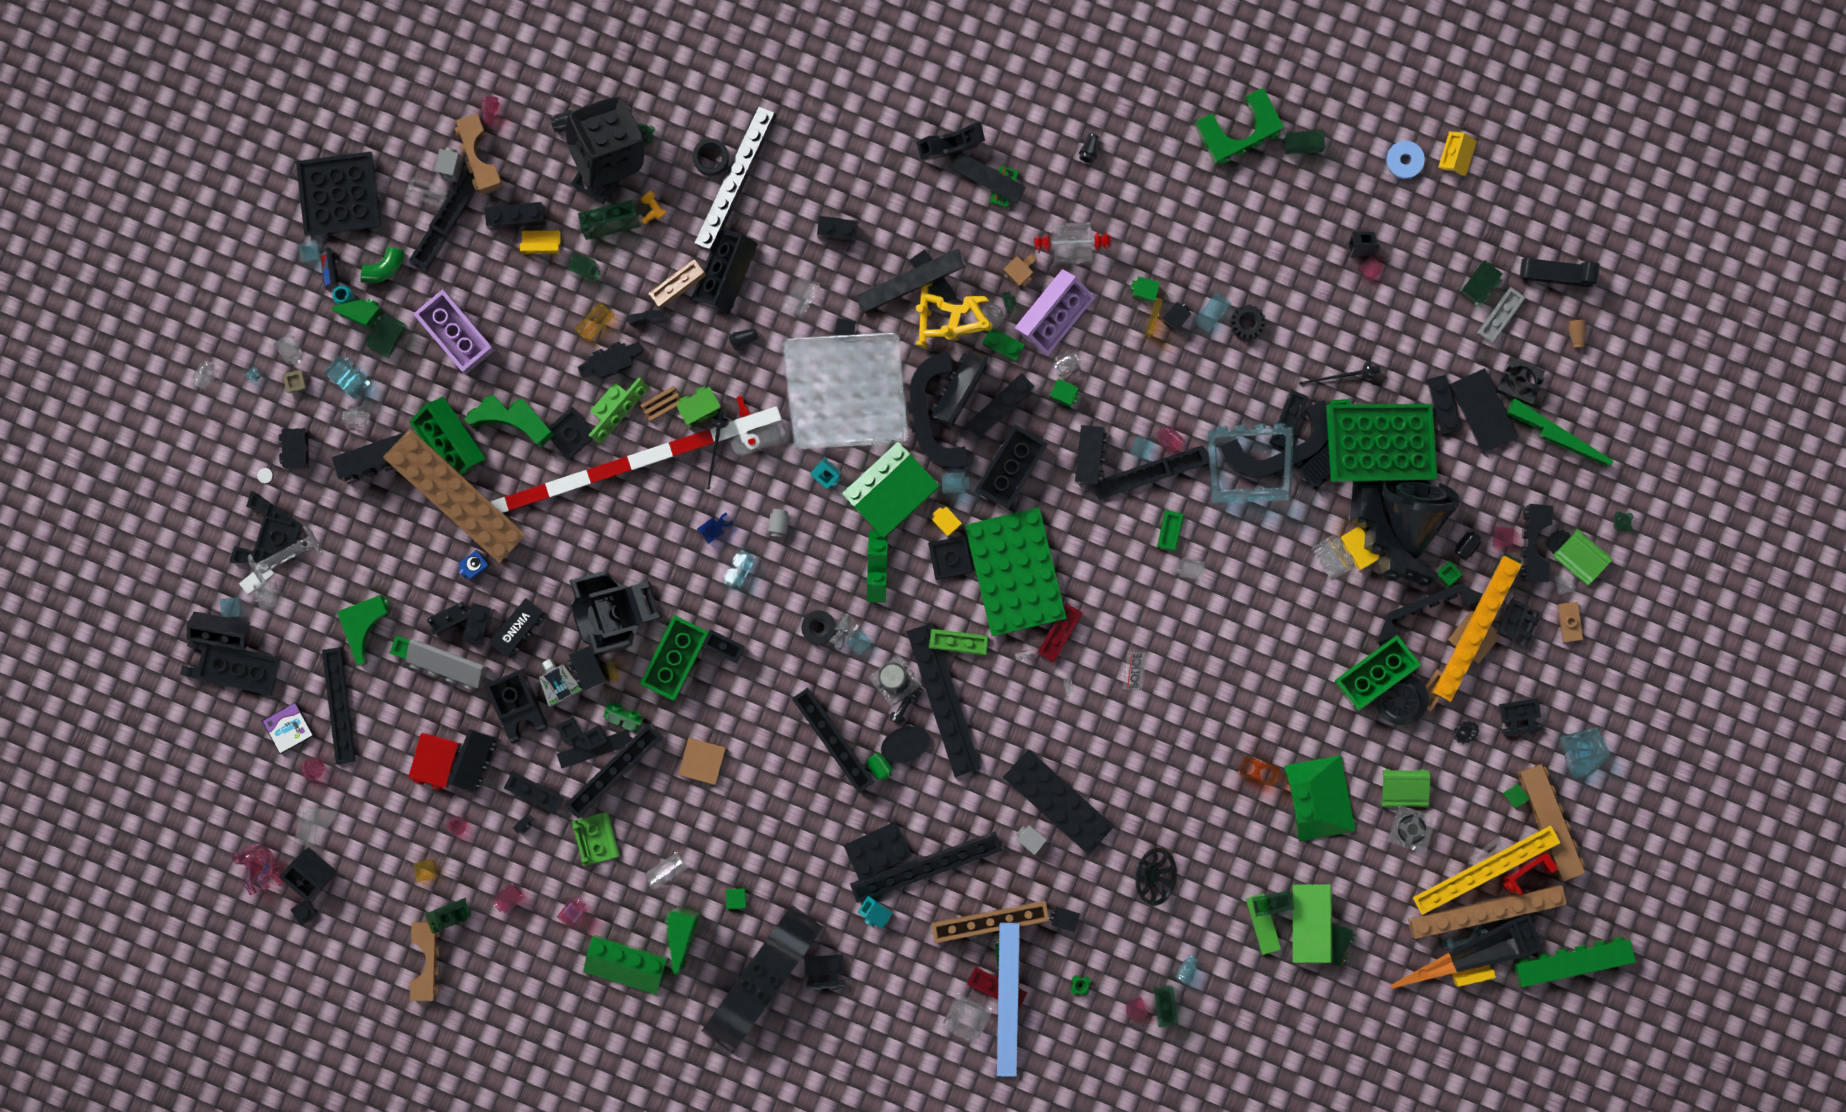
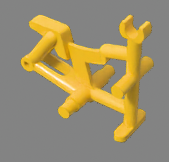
[916,282,993,349]

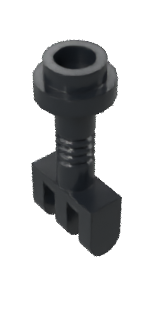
[890,682,923,725]

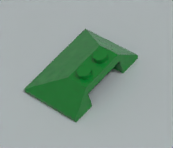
[1284,755,1356,842]

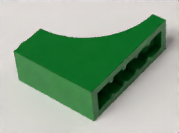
[337,595,391,666]

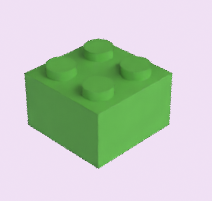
[676,386,722,429]

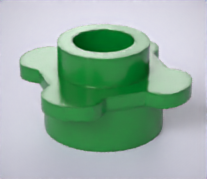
[1070,975,1091,996]

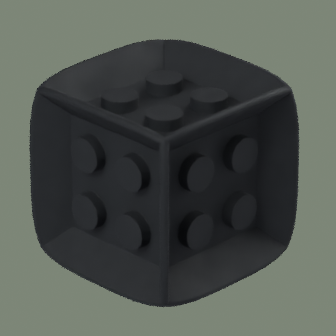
[566,97,645,187]

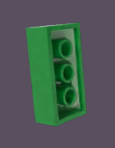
[409,396,485,477]
[1335,635,1421,711]
[583,935,669,995]

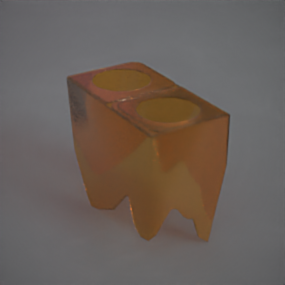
[1237,756,1280,786]

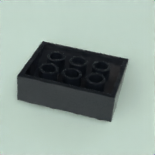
[930,350,990,430]

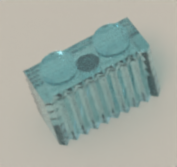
[323,355,370,399]

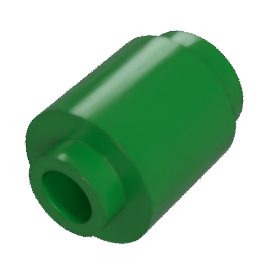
[866,752,893,781]

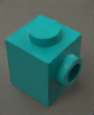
[858,896,893,928]

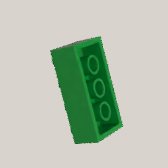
[640,615,709,701]

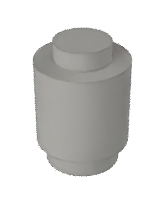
[768,509,789,537]

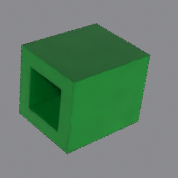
[1130,276,1160,303]
[1049,378,1080,407]

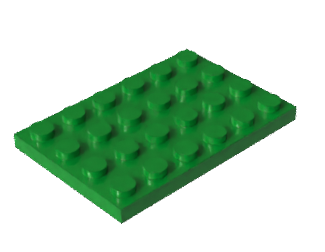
[1326,404,1437,482]
[965,507,1066,637]

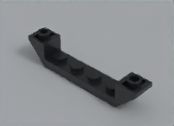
[1375,584,1483,644]

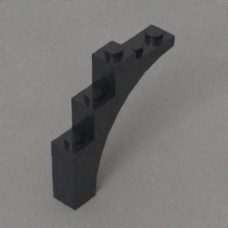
[1350,481,1438,586]

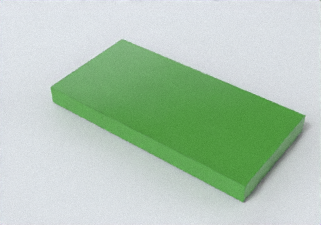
[1293,884,1332,963]

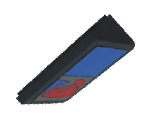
[319,247,339,289]

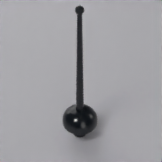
[1299,361,1381,385]
[706,409,730,490]

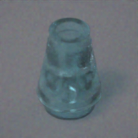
[1175,954,1199,985]

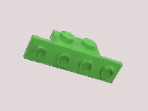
[589,378,650,445]

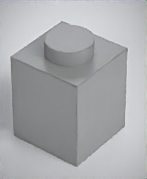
[1016,825,1047,855]

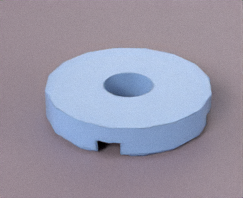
[1386,140,1425,179]

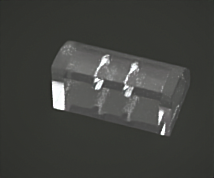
[645,851,688,890]

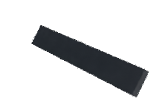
[856,249,966,314]
[322,647,356,764]

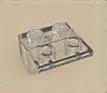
[941,992,993,1044]

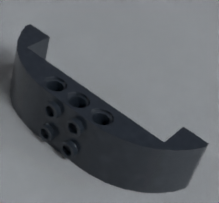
[701,905,823,1054]

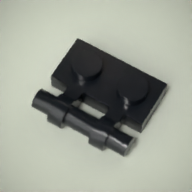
[1496,598,1540,647]
[1499,698,1543,737]
[804,954,845,992]

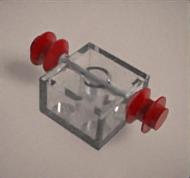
[1034,222,1111,266]

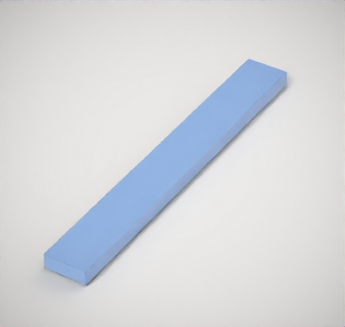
[997,923,1019,1076]

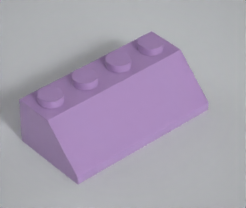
[1015,269,1095,356]

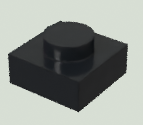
[512,814,534,834]
[290,900,318,926]

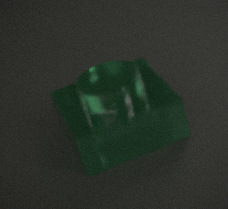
[1002,291,1017,314]

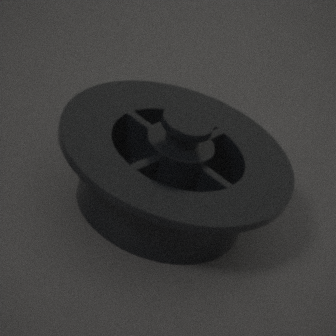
[1374,674,1429,725]

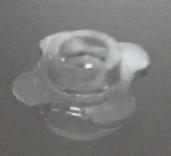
[1555,574,1576,594]

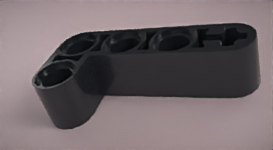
[1520,258,1600,287]

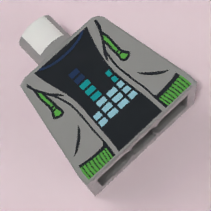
[539,658,584,707]

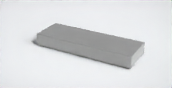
[1476,287,1526,344]

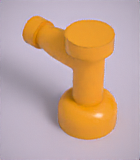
[640,190,667,225]

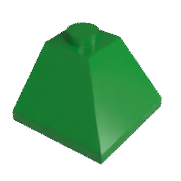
[331,299,383,330]

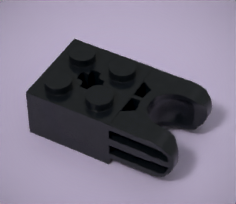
[485,668,548,744]

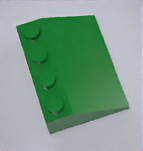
[842,442,940,539]
[665,906,701,974]

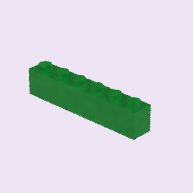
[1513,936,1636,987]

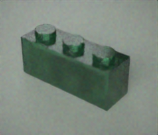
[578,200,641,240]

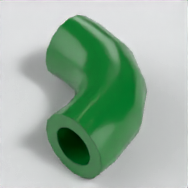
[360,248,405,284]

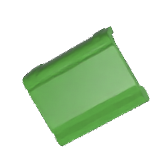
[1552,529,1612,586]
[1381,769,1430,807]
[572,812,620,866]

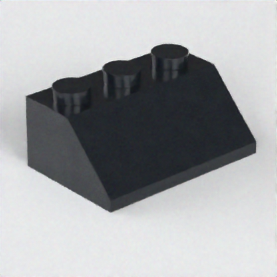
[448,729,497,792]

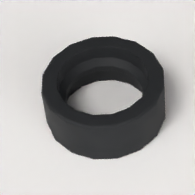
[692,138,729,176]

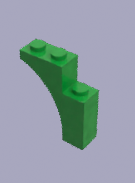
[464,394,555,448]

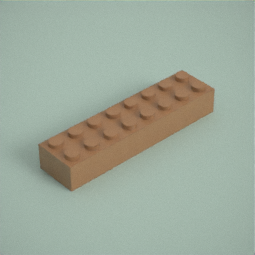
[384,428,525,563]

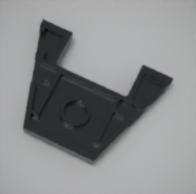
[229,491,302,563]

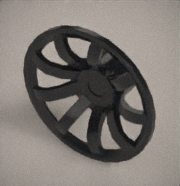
[1135,848,1177,906]

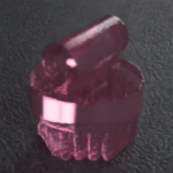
[301,757,325,781]

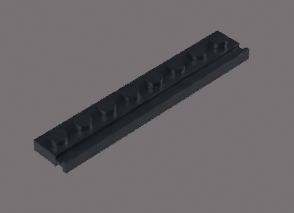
[906,623,981,777]

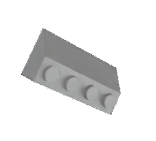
[406,639,489,691]

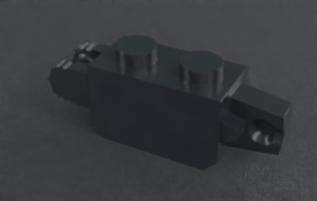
[578,342,644,379]

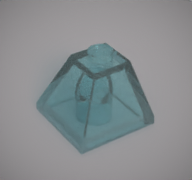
[1560,727,1610,779]

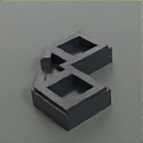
[556,717,608,751]

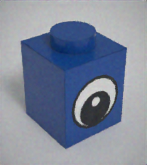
[458,550,490,580]

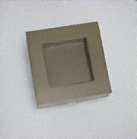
[282,370,307,394]

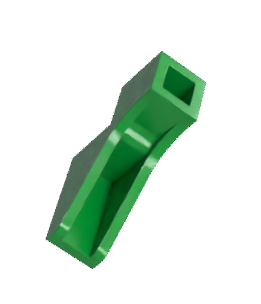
[867,530,888,603]

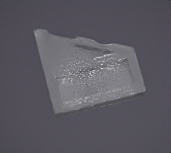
[294,806,338,847]

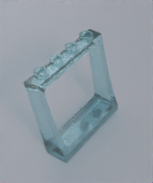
[1208,423,1293,503]

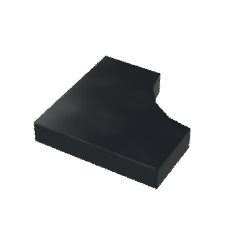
[627,310,668,324]

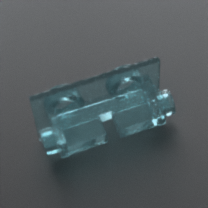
[723,549,756,591]

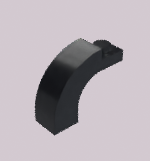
[916,122,985,160]

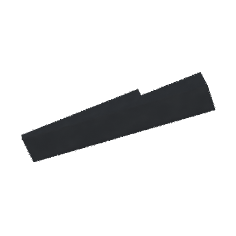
[409,167,476,274]
[1094,445,1209,500]

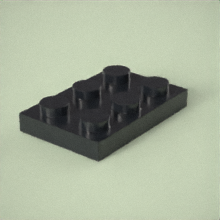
[843,821,912,880]

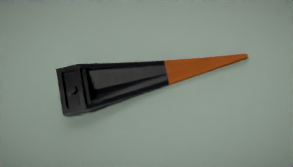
[1390,913,1544,988]

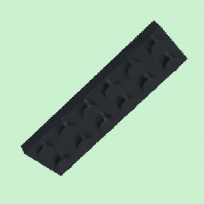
[1003,749,1114,855]

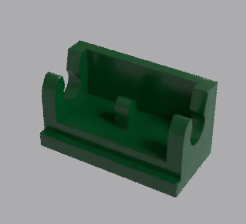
[425,897,471,934]

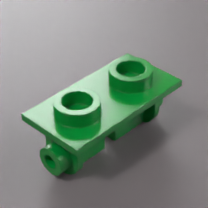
[603,702,645,732]

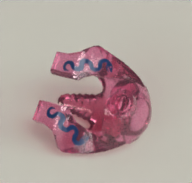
[232,844,284,895]

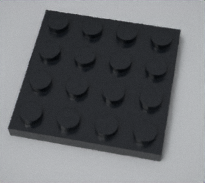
[296,151,381,237]

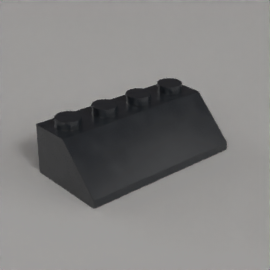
[691,230,758,314]

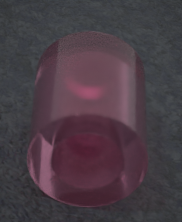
[1156,425,1186,454]

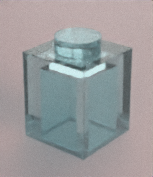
[942,473,969,494]

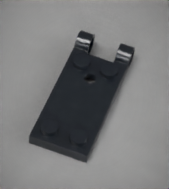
[180,640,281,696]

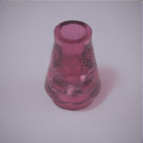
[481,95,500,124]

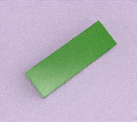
[929,629,989,656]
[1245,893,1281,955]

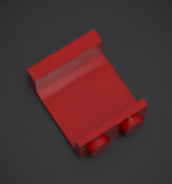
[408,733,461,790]
[1501,852,1558,895]

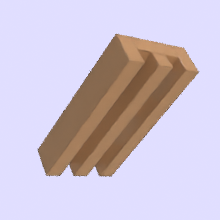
[640,386,681,422]

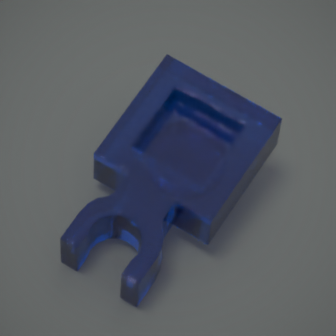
[697,512,733,544]

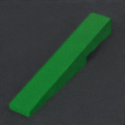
[1506,399,1614,467]

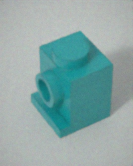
[810,457,841,489]

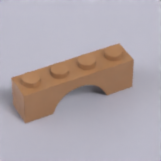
[455,113,503,195]
[410,921,441,1001]

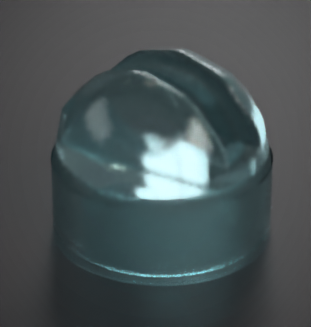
[244,365,261,382]

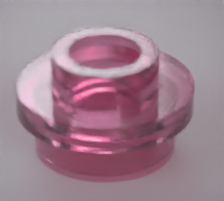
[447,816,466,835]

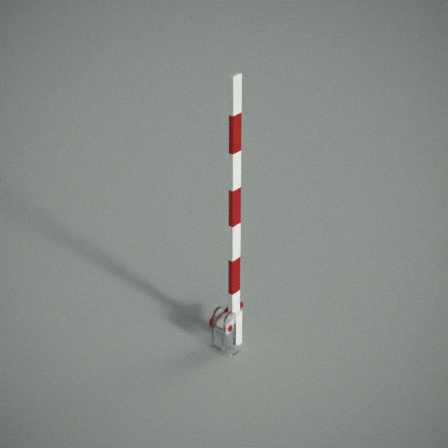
[491,396,790,513]

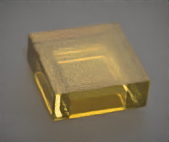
[606,662,621,682]
[413,859,437,882]

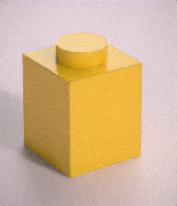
[932,507,962,538]

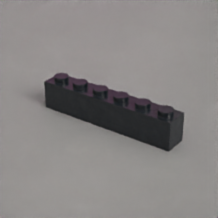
[792,687,875,793]
[565,724,664,819]

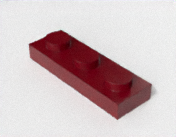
[1037,603,1083,663]
[967,967,1028,1010]

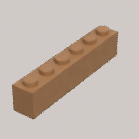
[1517,764,1585,882]
[931,900,1049,943]

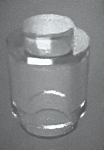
[192,361,218,390]

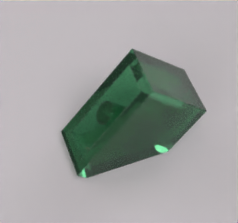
[1252,890,1294,917]

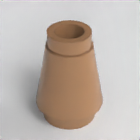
[1568,319,1587,347]

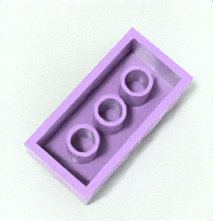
[413,289,495,375]

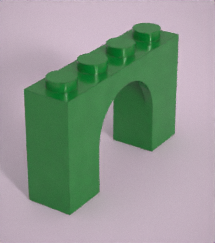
[1194,88,1284,165]

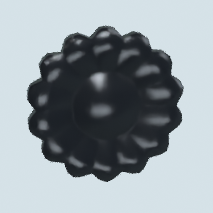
[1547,530,1571,554]
[1453,721,1479,744]

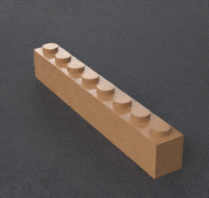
[1407,885,1567,939]

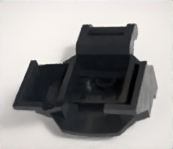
[569,571,662,656]

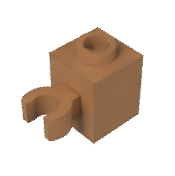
[1003,253,1037,288]

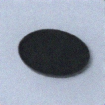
[881,726,930,763]

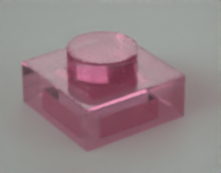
[1358,257,1385,283]

